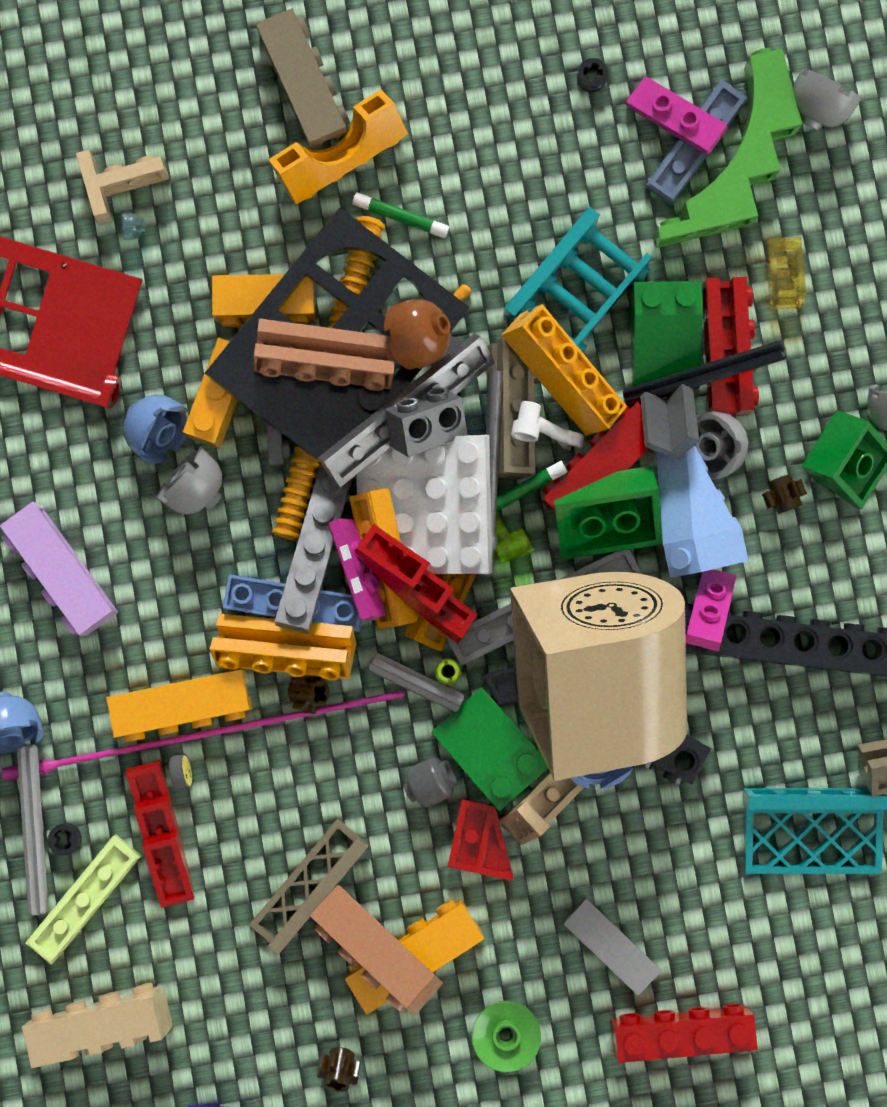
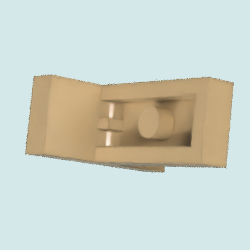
[76,149,169,225]
[499,772,584,845]

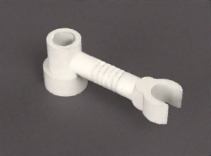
[511,401,584,451]

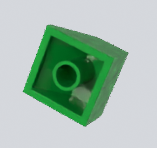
[802,410,887,510]

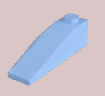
[656,445,749,578]

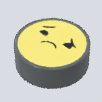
[169,754,193,790]

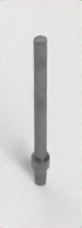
[479,371,503,577]

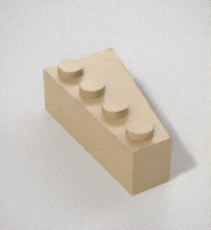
[22,983,173,1068]

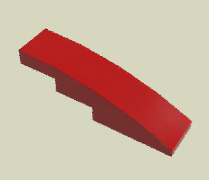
[355,524,478,644]
[126,760,195,908]

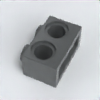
[385,388,468,457]

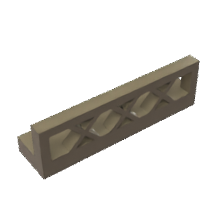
[249,818,369,955]

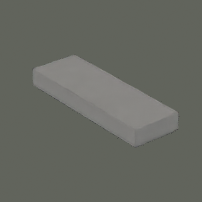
[562,897,662,996]

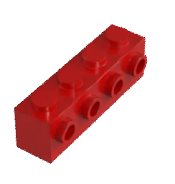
[610,1004,758,1063]

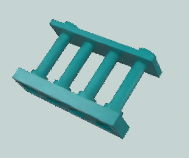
[503,206,652,353]

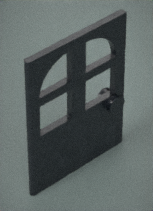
[204,208,470,464]

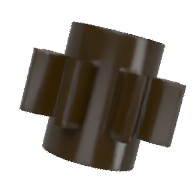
[762,474,807,514]
[287,675,330,714]
[317,1047,361,1092]

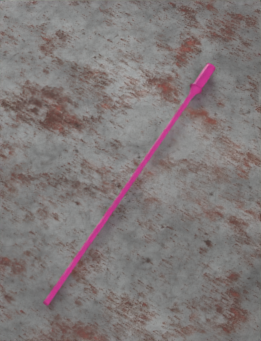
[2,690,405,781]

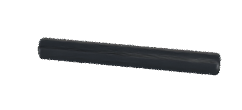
[623,341,787,407]

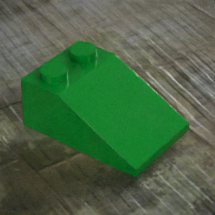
[630,281,703,389]
[554,466,663,560]
[431,687,548,811]

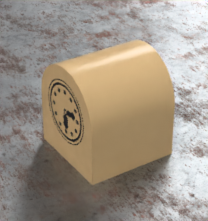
[510,572,687,781]

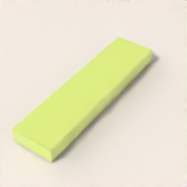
[26,835,142,965]

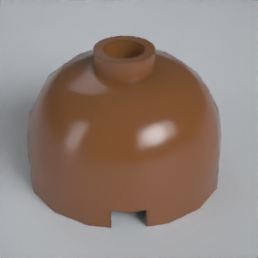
[384,298,451,370]

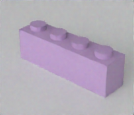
[0,502,119,636]

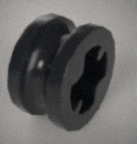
[577,58,608,92]
[47,823,82,855]

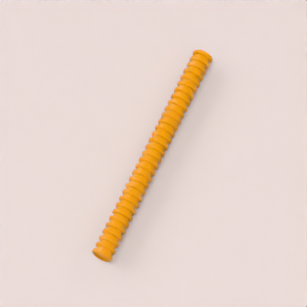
[272,216,385,541]

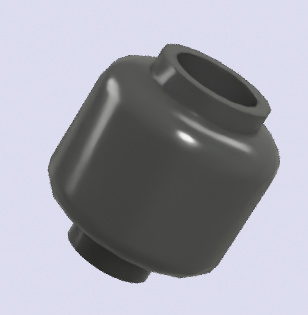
[404,757,457,808]

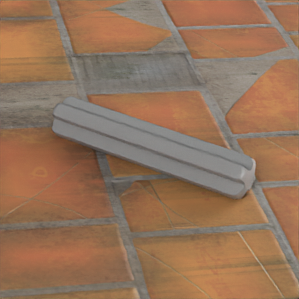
[368,653,464,712]

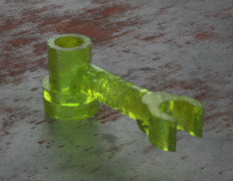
[495,512,534,564]

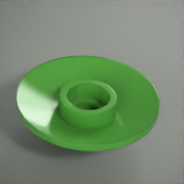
[472,1001,541,1072]

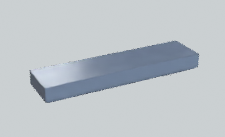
[645,79,748,206]

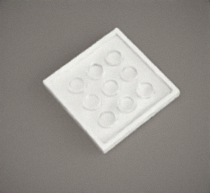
[357,435,492,574]

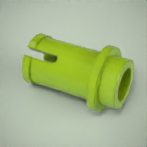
[435,658,461,685]

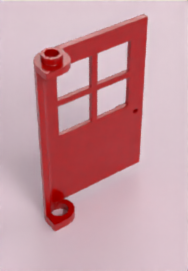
[0,236,143,409]

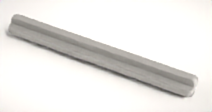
[17,744,49,915]

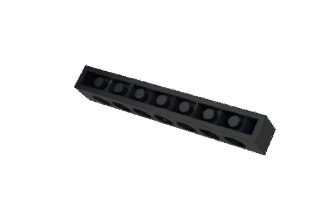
[685,603,887,677]

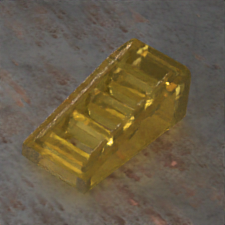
[767,237,806,309]

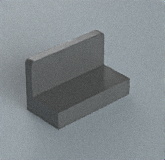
[640,384,699,459]

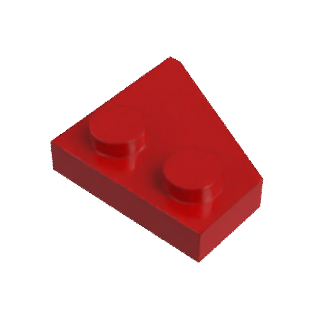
[447,799,513,881]

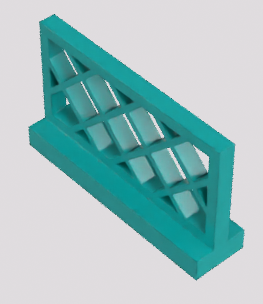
[743,788,887,874]

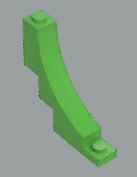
[653,48,802,248]

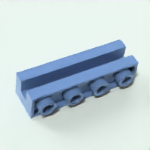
[223,574,362,632]

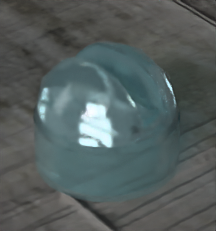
[122,213,146,240]

